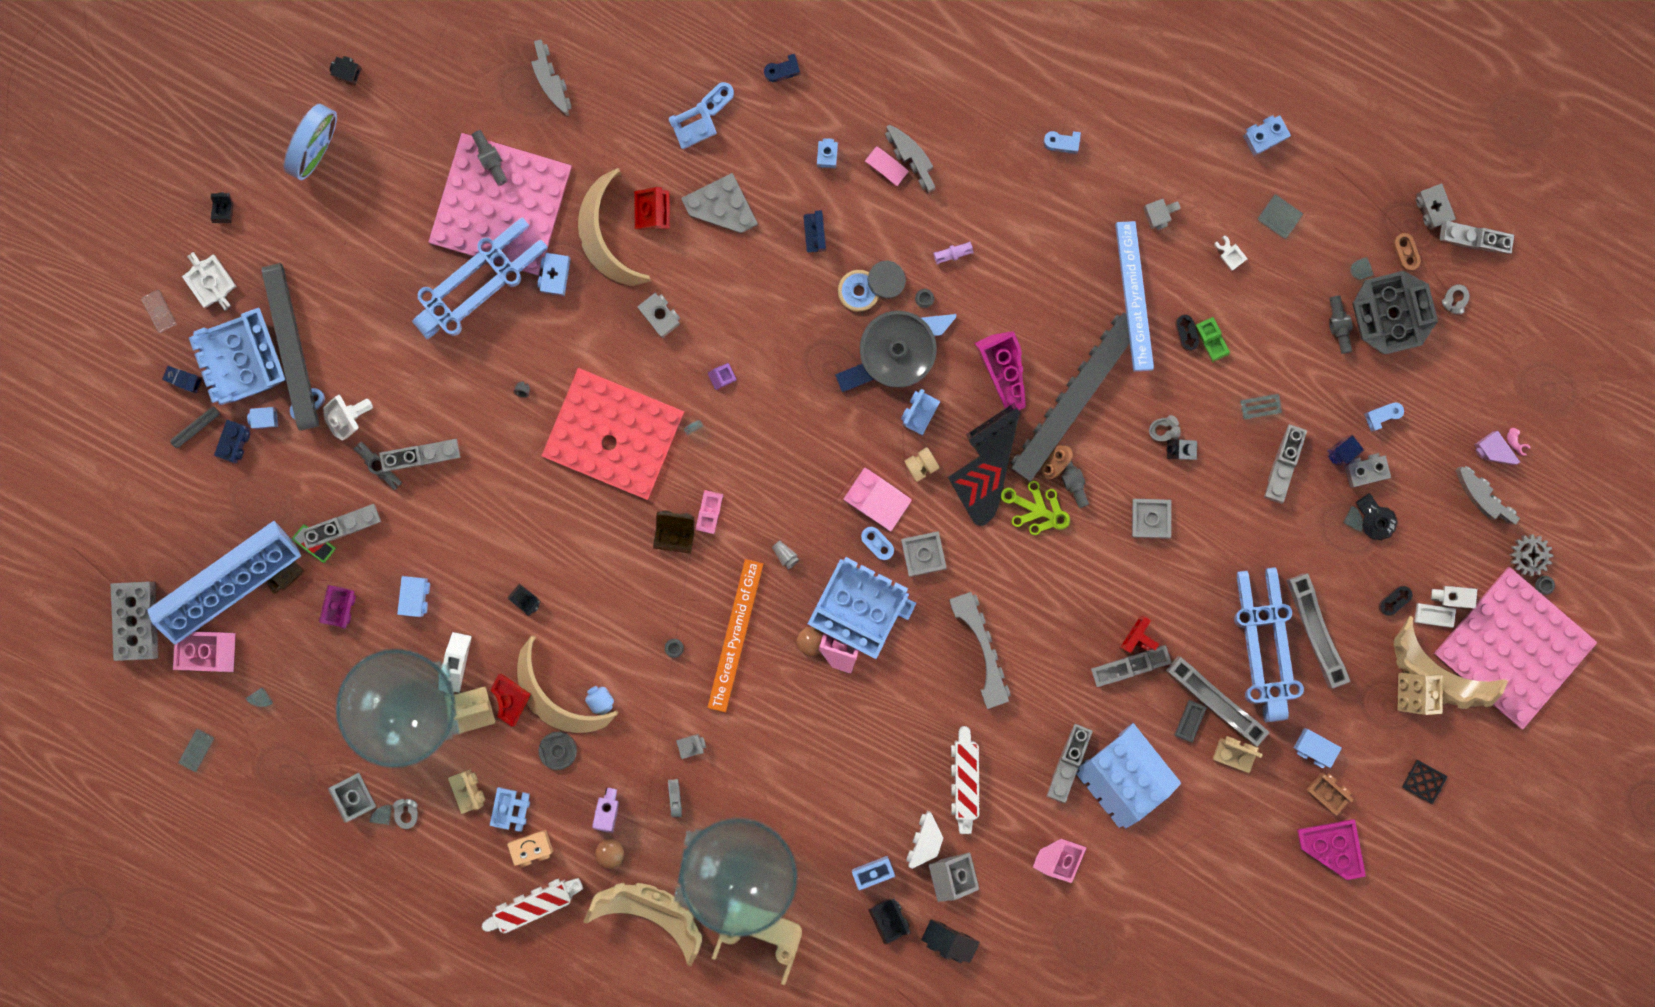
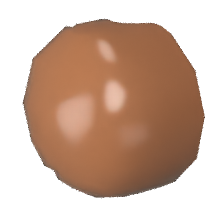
[796,627,824,657]
[595,839,624,869]

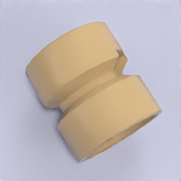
[904,447,939,482]

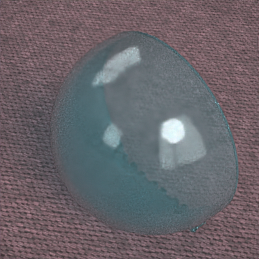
[336,649,460,767]
[674,817,797,936]

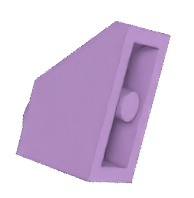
[1474,431,1520,465]

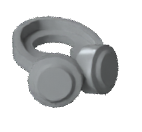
[1441,285,1469,314]
[1149,415,1181,441]
[392,799,418,829]

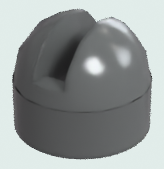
[514,381,530,398]

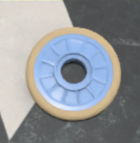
[838,270,879,312]

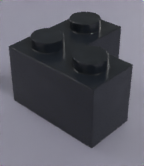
[921,919,980,963]

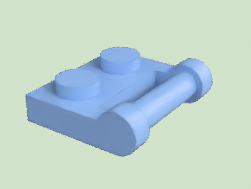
[669,102,717,149]

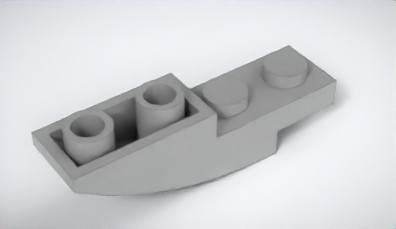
[531,40,572,116]
[885,125,936,193]
[1440,221,1514,254]
[1264,424,1307,504]
[379,439,461,472]
[1456,466,1520,525]
[300,504,381,549]
[1046,724,1093,804]

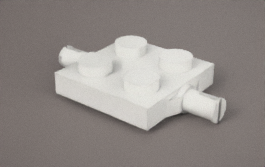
[182,252,237,310]

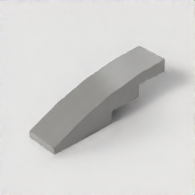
[1091,645,1172,687]

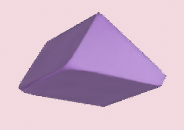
[708,363,737,390]

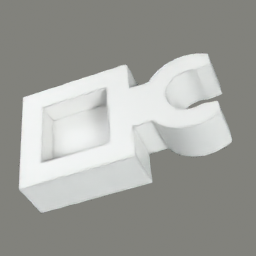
[1214,235,1247,271]

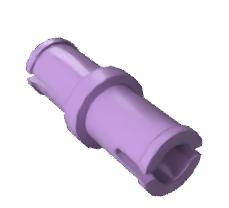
[933,242,973,264]

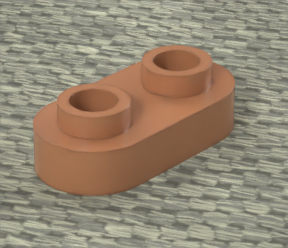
[1393,233,1421,271]
[1041,445,1073,479]

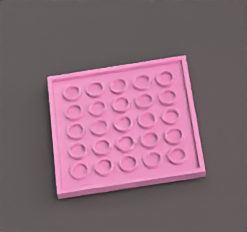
[429,133,572,276]
[1434,567,1597,730]

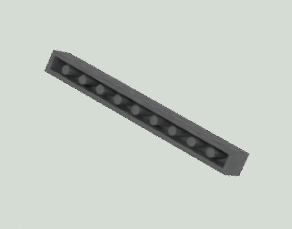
[1010,312,1130,482]

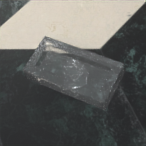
[141,290,177,333]

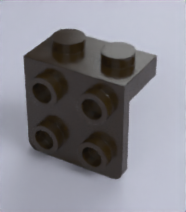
[653,510,695,554]

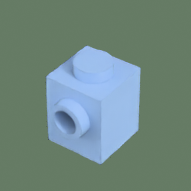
[817,138,838,168]

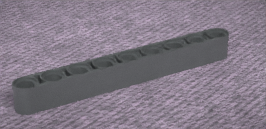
[262,263,319,431]

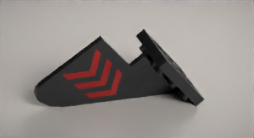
[948,403,1021,526]

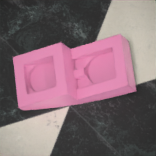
[865,146,909,186]
[696,490,723,534]

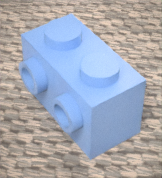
[1243,115,1291,156]

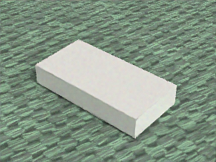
[1414,603,1456,628]

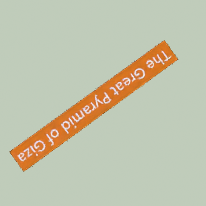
[707,559,764,712]

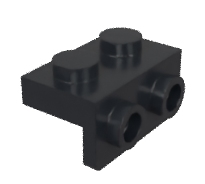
[868,898,911,944]

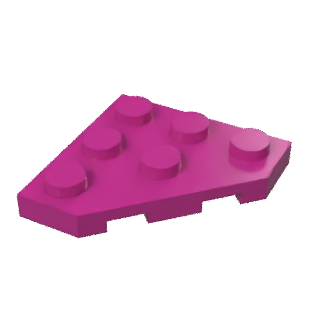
[1297,819,1366,880]

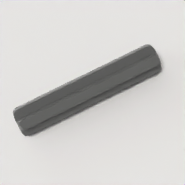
[170,407,220,448]

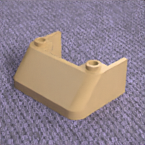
[712,902,802,985]

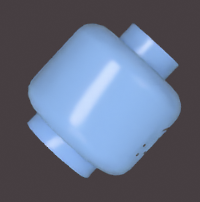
[585,686,614,715]

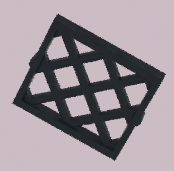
[1402,760,1448,804]

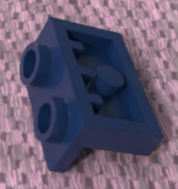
[803,210,826,253]
[214,420,251,463]

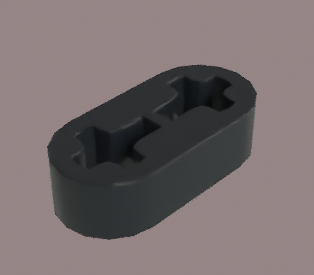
[1175,315,1199,351]
[1379,586,1413,616]

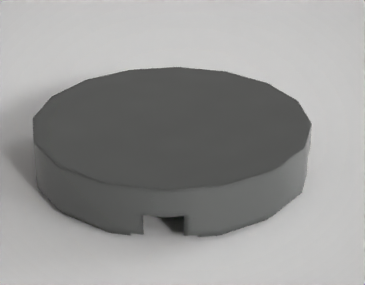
[867,260,906,299]
[538,731,577,770]

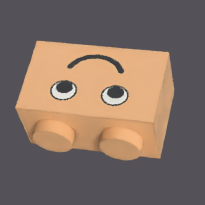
[507,830,553,867]

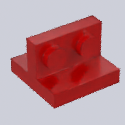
[634,187,670,230]
[1120,616,1159,653]

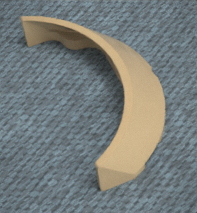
[578,168,651,286]
[1394,616,1508,709]
[517,635,619,733]
[584,883,702,966]

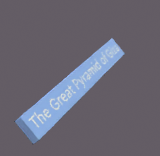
[1115,221,1154,372]

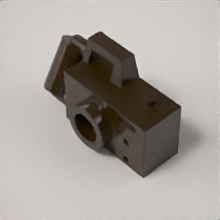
[266,561,305,594]

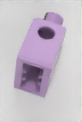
[592,788,619,833]

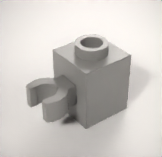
[1143,199,1181,230]

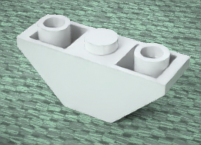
[441,632,472,693]
[906,810,943,868]

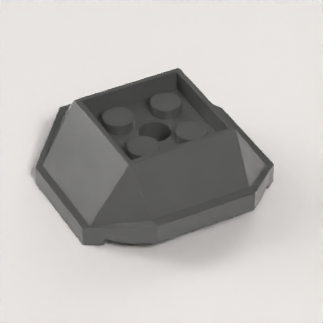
[1352,271,1438,355]

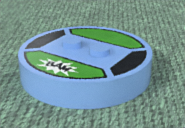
[284,104,337,180]

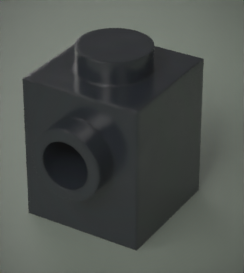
[329,56,362,86]

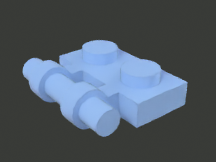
[490,787,530,832]

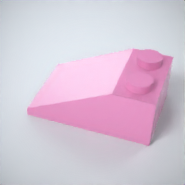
[843,467,912,531]
[173,632,236,672]

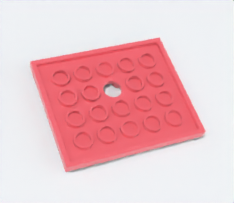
[542,368,684,500]

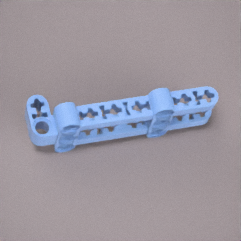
[412,218,548,339]
[1234,567,1304,723]

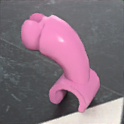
[1507,428,1530,456]

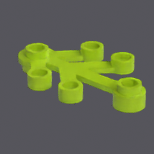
[1001,481,1070,535]

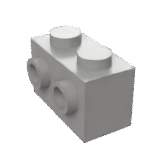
[1344,453,1391,487]

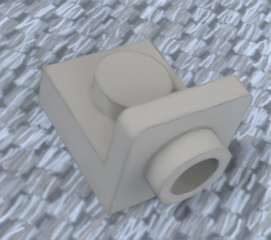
[676,734,706,759]

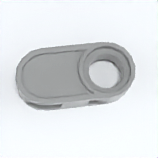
[668,779,682,818]

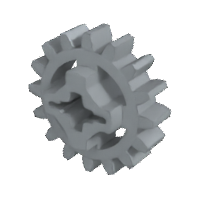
[1509,534,1553,576]

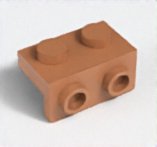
[1306,773,1354,816]

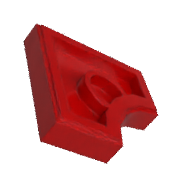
[490,673,531,727]

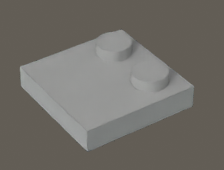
[1132,499,1171,539]
[901,531,947,577]

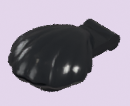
[1355,493,1398,541]

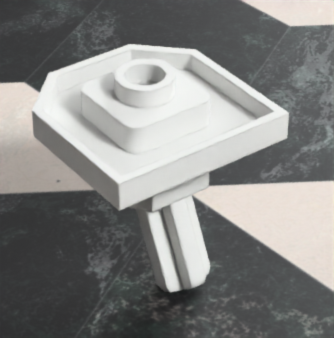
[323,395,373,441]

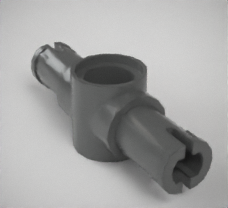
[471,130,508,186]
[1329,295,1353,354]
[353,441,403,491]
[1059,454,1089,509]

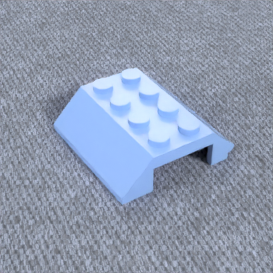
[189,308,286,405]
[808,557,909,659]
[1076,723,1181,828]

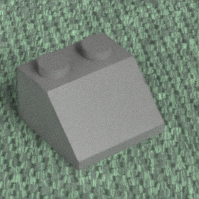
[929,852,979,902]

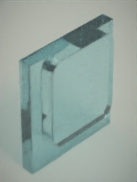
[1257,194,1303,239]

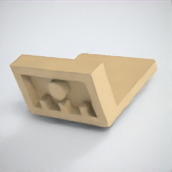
[1398,673,1443,715]
[1212,736,1262,773]
[448,769,485,814]

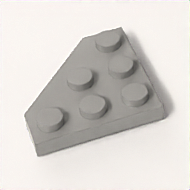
[681,173,758,233]

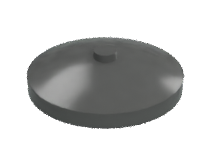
[860,311,937,388]

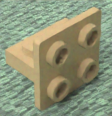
[449,687,495,733]

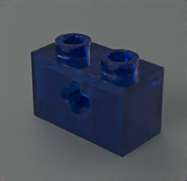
[1327,435,1364,466]

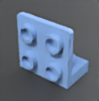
[901,389,940,435]

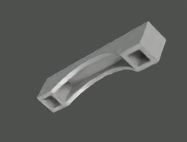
[1286,573,1350,689]
[1166,656,1269,747]

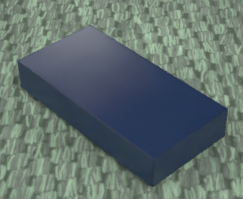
[835,364,874,393]

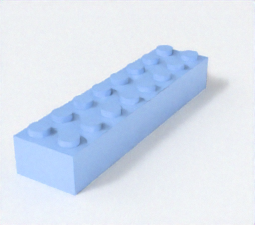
[147,521,301,645]

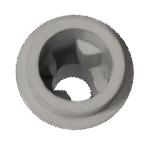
[772,541,799,569]

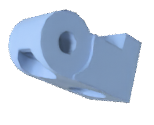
[1044,131,1081,154]
[1364,403,1404,431]

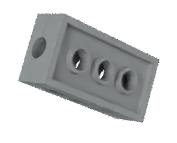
[111,582,158,661]

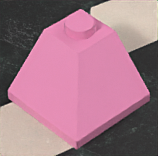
[819,633,859,674]
[1033,839,1086,883]

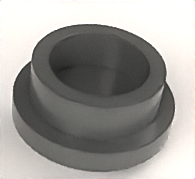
[915,289,934,308]
[1535,576,1555,595]
[665,639,684,658]

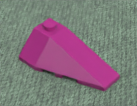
[975,331,1026,410]

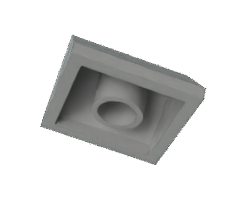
[328,773,376,823]

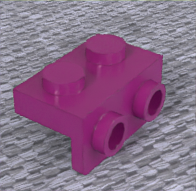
[319,585,356,628]

